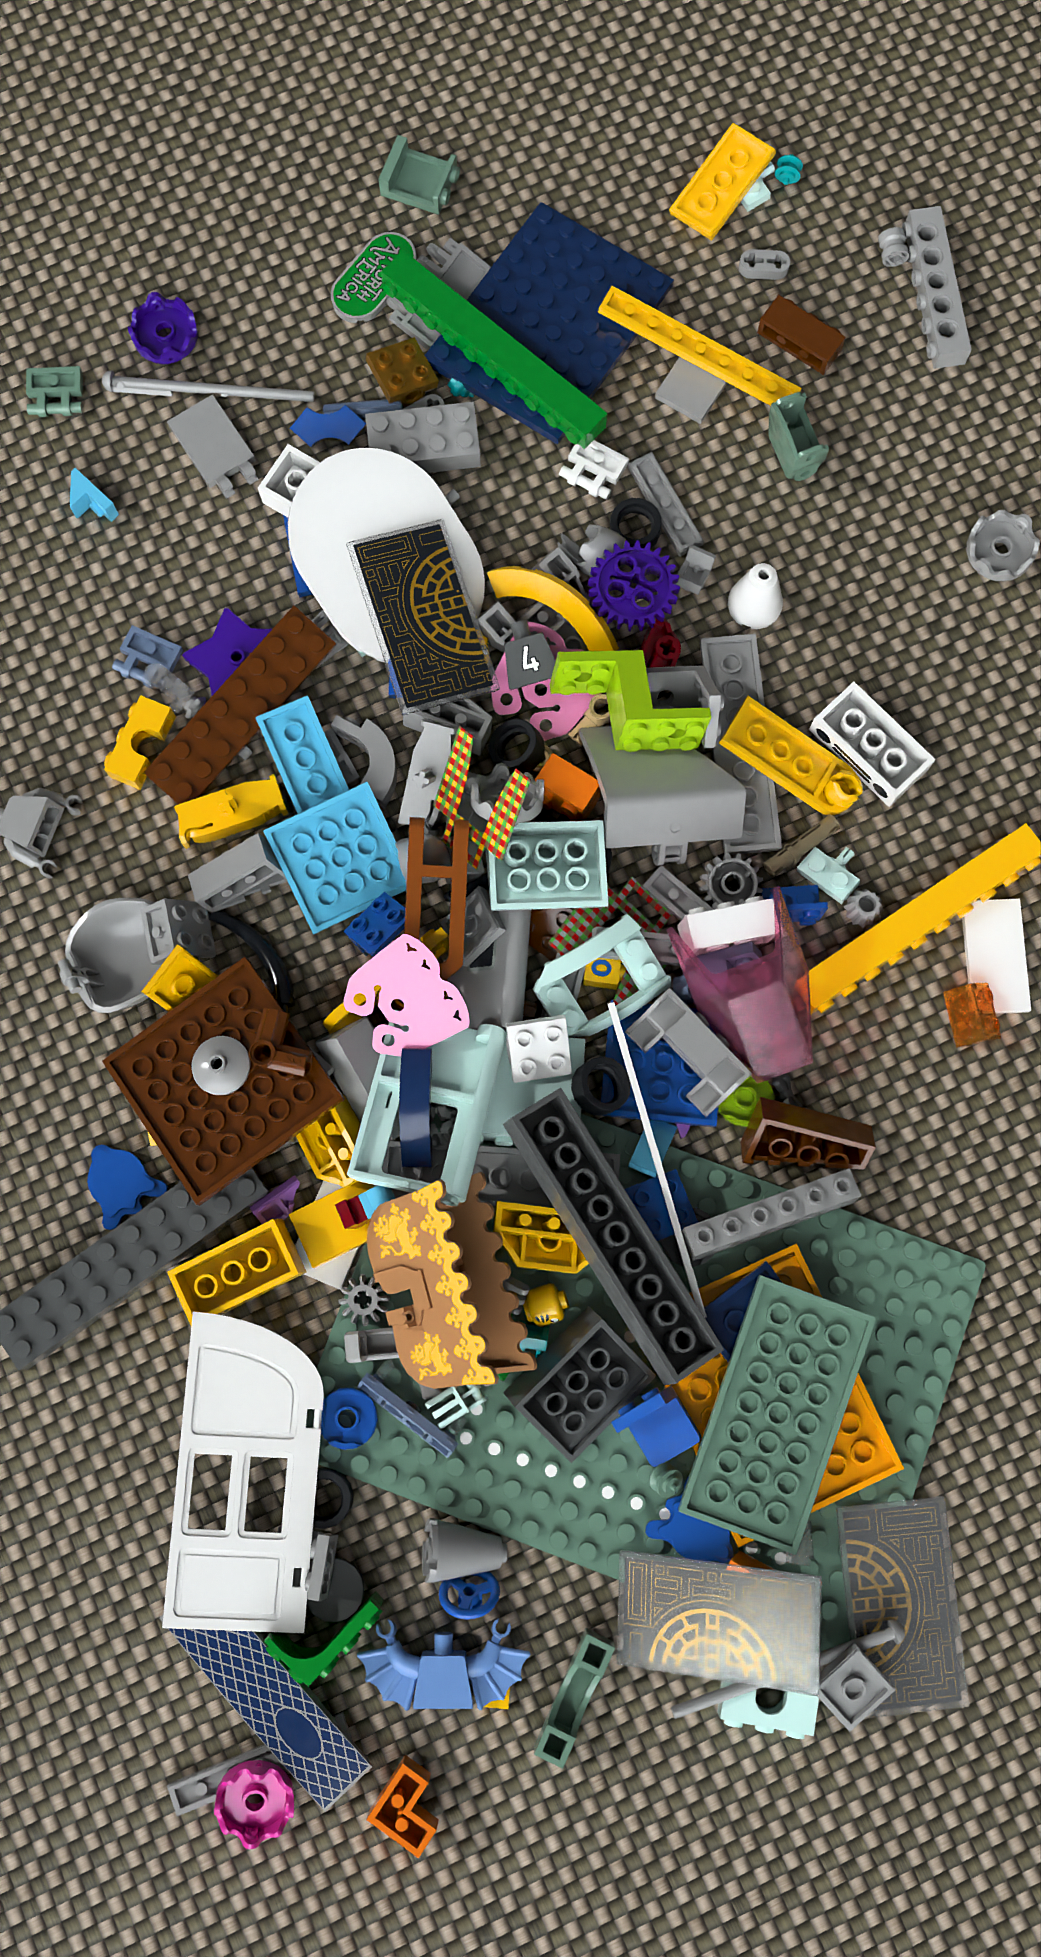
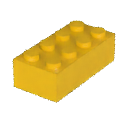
[167,1218,307,1326]

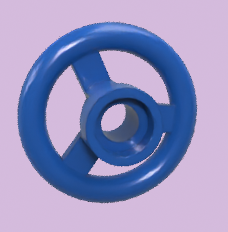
[439,1571,500,1619]

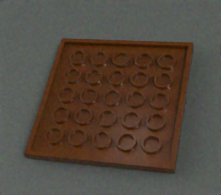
[102,957,345,1206]

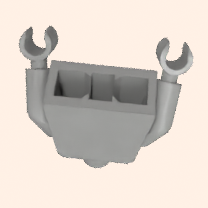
[0,788,83,878]

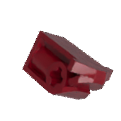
[639,618,681,698]

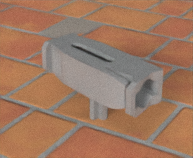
[398,719,459,836]

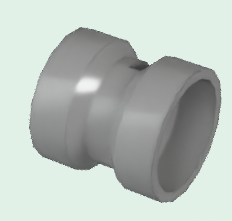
[878,227,909,267]

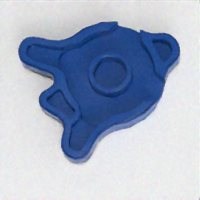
[87,1145,168,1230]
[645,1476,733,1563]

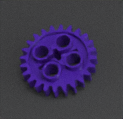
[588,540,680,632]

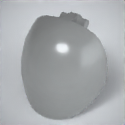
[58,898,162,1013]

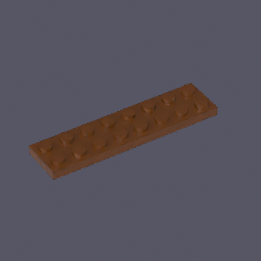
[143,606,337,804]

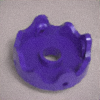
[127,292,198,364]

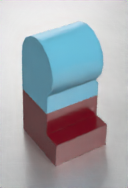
[335,1186,396,1229]

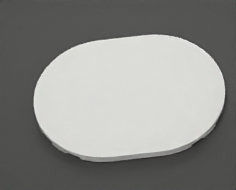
[288,448,485,663]

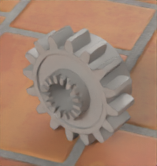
[699,853,763,910]

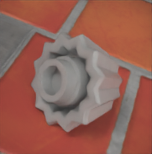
[843,889,884,928]

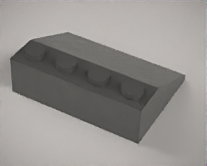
[503,1306,656,1463]

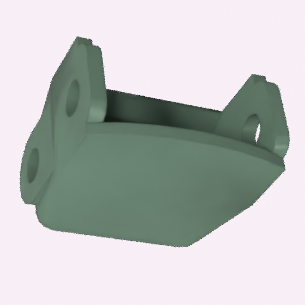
[768,392,829,481]

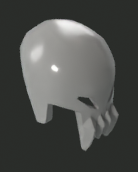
[557,524,626,577]
[395,834,450,884]

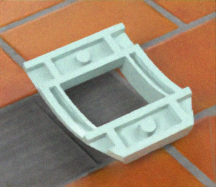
[533,914,671,1037]

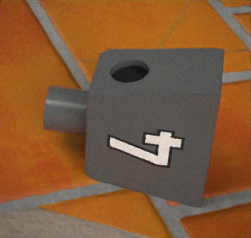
[504,620,556,690]

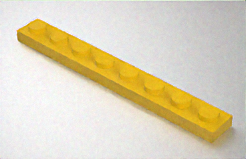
[598,286,802,406]

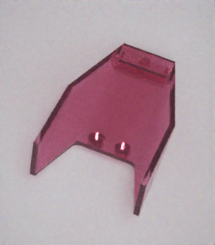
[666,886,813,1084]

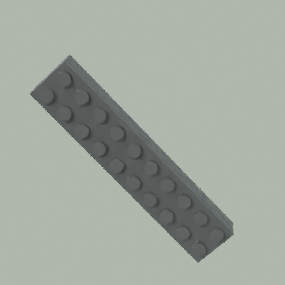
[503,1088,724,1385]
[0,1167,271,1371]

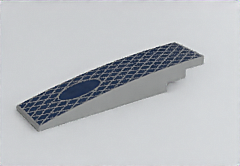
[159,1615,373,1812]

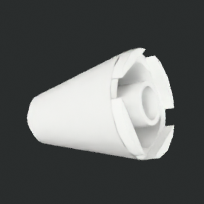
[728,563,783,630]

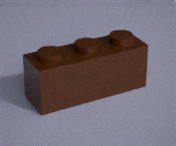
[757,294,846,375]

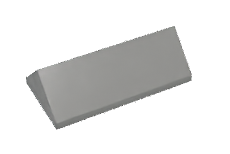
[315,1016,400,1140]

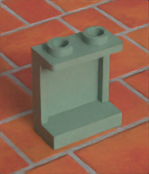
[378,135,460,215]

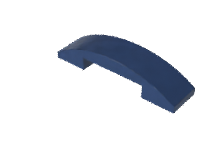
[399,1048,432,1167]

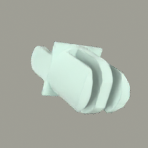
[425,1385,488,1430]

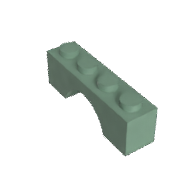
[534,1628,615,1769]

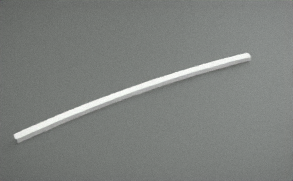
[607,1002,707,1318]

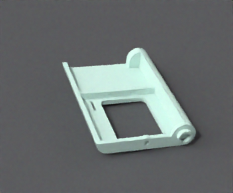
[347,1009,507,1206]

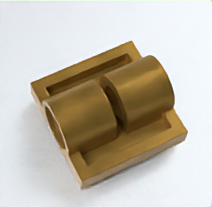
[366,337,439,406]

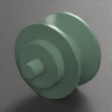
[649,1462,683,1498]

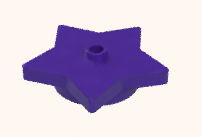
[182,608,272,696]

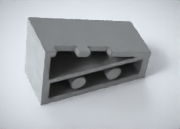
[403,694,492,756]
[188,833,289,913]

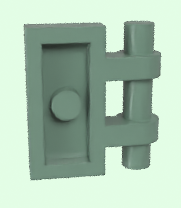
[26,366,83,417]

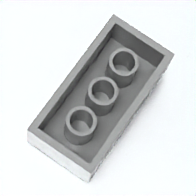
[365,402,481,473]

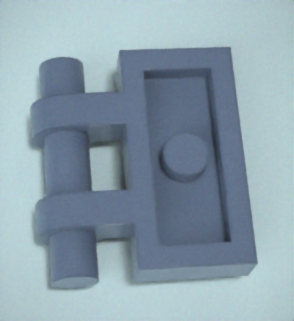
[112,625,183,691]

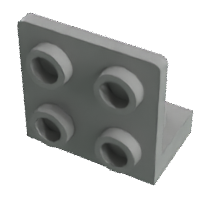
[141,898,216,965]
[277,1526,338,1601]

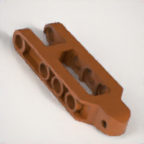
[404,817,469,999]

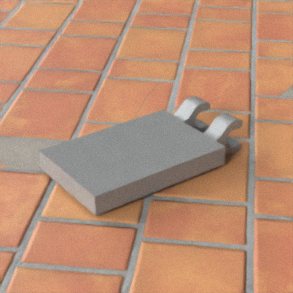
[167,394,259,499]

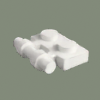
[559,440,629,500]

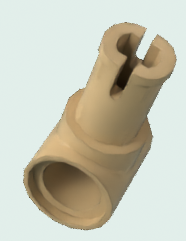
[568,694,611,746]

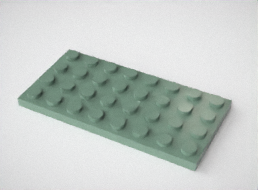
[678,1275,876,1555]

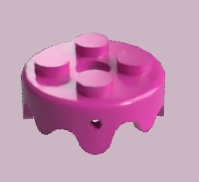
[214,1760,294,1849]

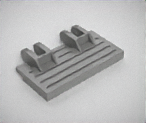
[386,237,491,350]

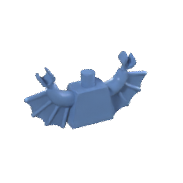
[357,1618,531,1711]

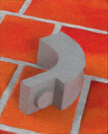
[331,715,397,809]

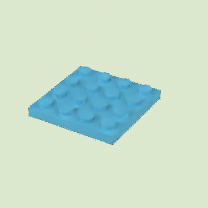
[263,782,406,934]

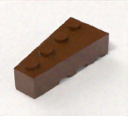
[740,1097,876,1169]

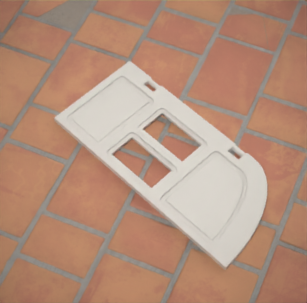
[162,1312,324,1633]

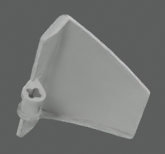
[579,726,746,866]

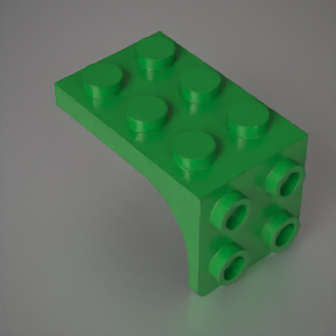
[264,1591,384,1687]

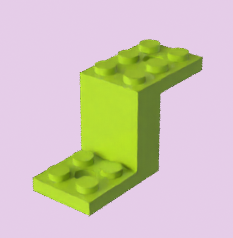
[549,650,711,752]

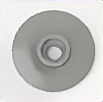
[192,1036,251,1095]

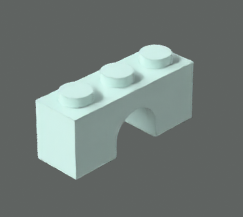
[717,1674,819,1739]

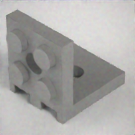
[646,666,724,748]

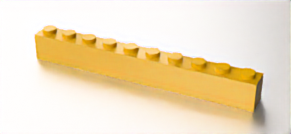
[791,823,1041,1014]

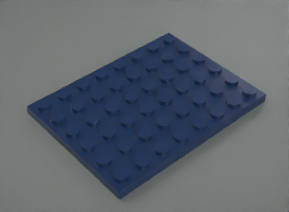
[425,202,674,445]

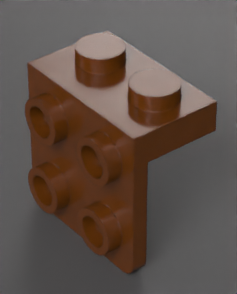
[529,908,574,960]

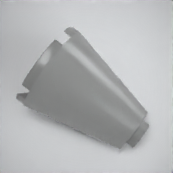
[422,1518,507,1583]

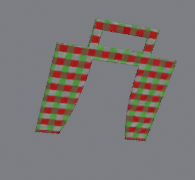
[548,877,672,1017]

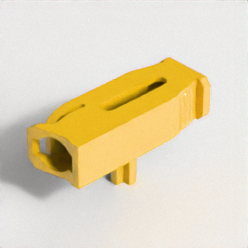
[174,774,289,849]

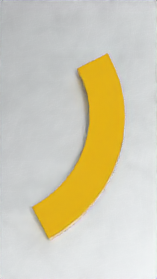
[487,566,619,651]

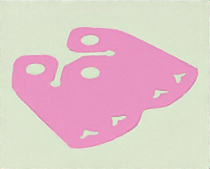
[490,622,601,741]
[344,934,469,1056]

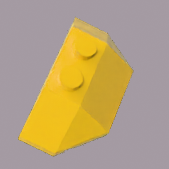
[296,1093,361,1187]
[493,1201,589,1274]

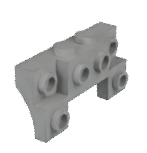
[625,988,752,1117]

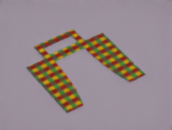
[433,726,531,870]

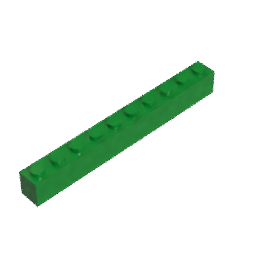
[381,250,608,450]

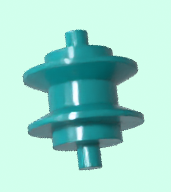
[775,154,803,185]

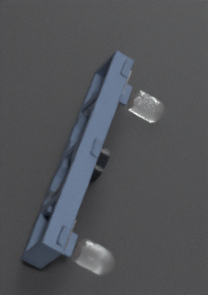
[357,1360,466,1458]

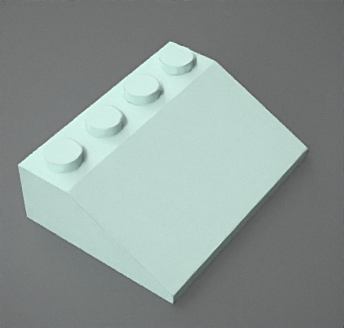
[486,820,608,911]

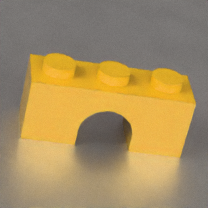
[104,695,176,790]

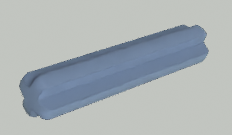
[323,399,403,418]

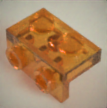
[943,983,1001,1048]

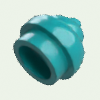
[447,378,474,397]

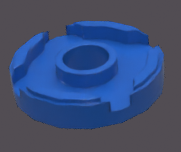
[321,1387,378,1450]

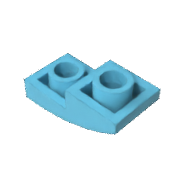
[628,1120,677,1178]

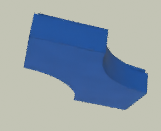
[290,405,366,447]

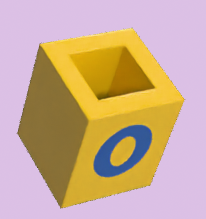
[583,958,626,990]

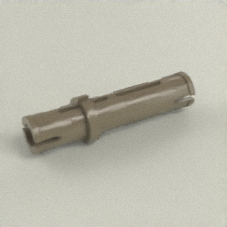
[763,814,840,878]

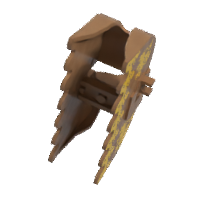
[367,1172,537,1389]

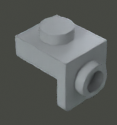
[676,545,716,595]

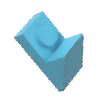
[70,468,119,522]

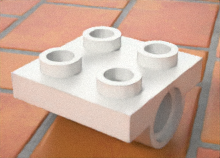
[505,1015,572,1083]

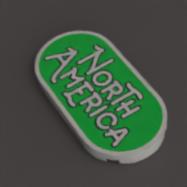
[331,232,416,323]

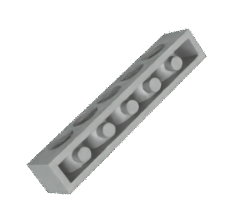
[902,206,971,369]
[682,1168,861,1262]

